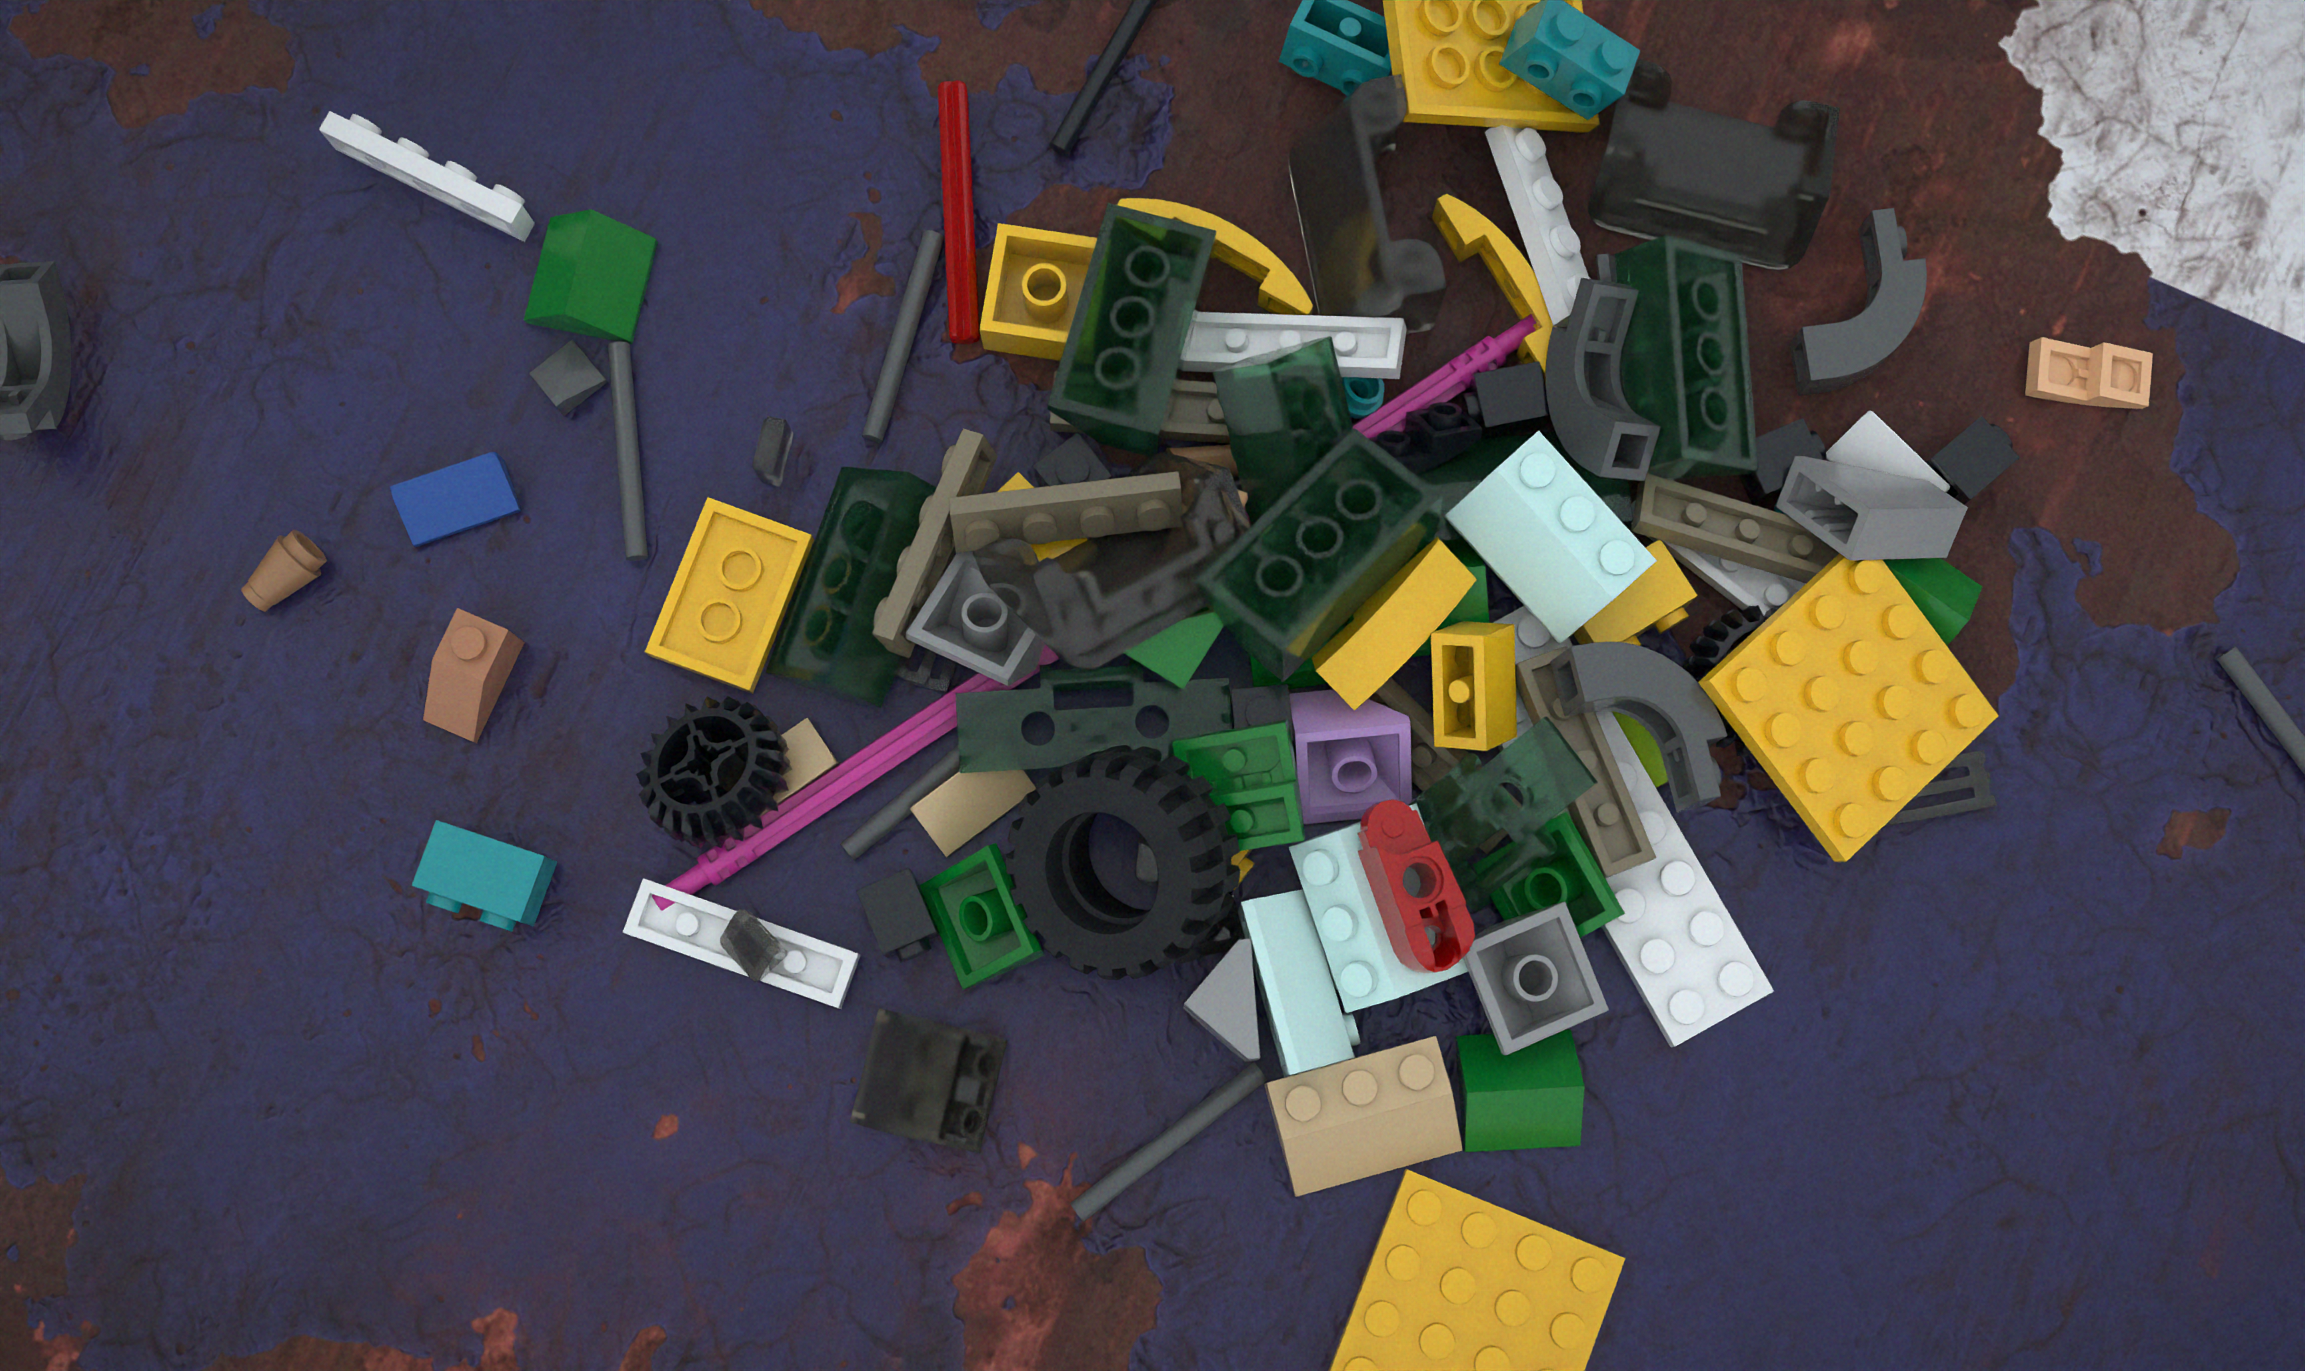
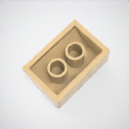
[1264,1036,1463,1197]

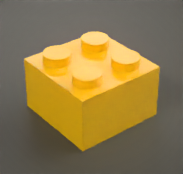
[979,223,1110,366]

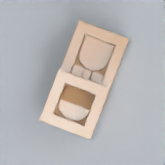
[2025,337,2153,409]

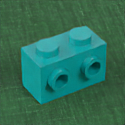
[1278,0,1392,107]
[1499,0,1640,120]
[411,820,557,932]

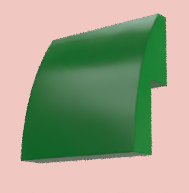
[1172,719,1305,851]

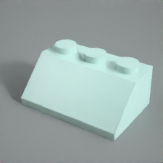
[1444,431,1657,644]
[1289,803,1469,1013]
[1238,889,1360,1078]

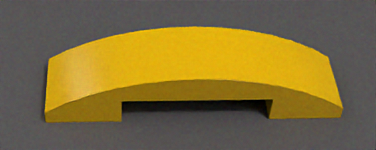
[1432,194,1557,388]
[1115,198,1313,315]

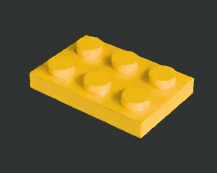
[645,497,814,694]

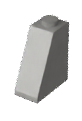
[1776,456,1968,560]

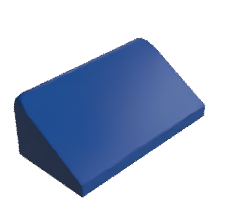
[390,452,521,547]

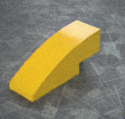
[1312,536,1477,711]

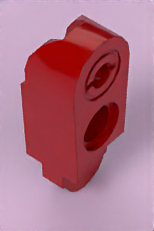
[1357,799,1475,973]

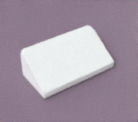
[1826,410,1950,492]

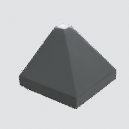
[529,340,607,416]

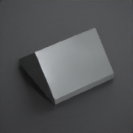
[906,551,1062,686]
[1463,902,1609,1055]
[1183,939,1260,1062]

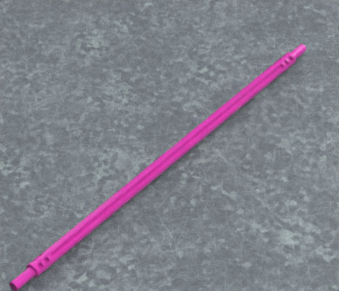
[652,314,1536,911]

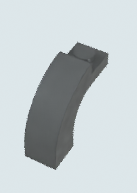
[1789,208,1927,396]
[0,261,71,440]
[1546,278,1661,481]
[1550,642,1727,812]

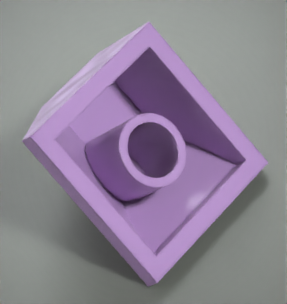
[1289,689,1412,824]

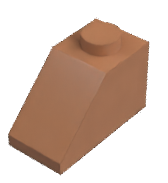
[423,608,525,744]

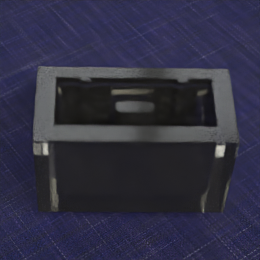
[850,1009,1008,1153]

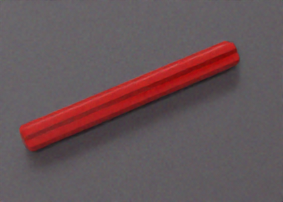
[938,80,980,345]

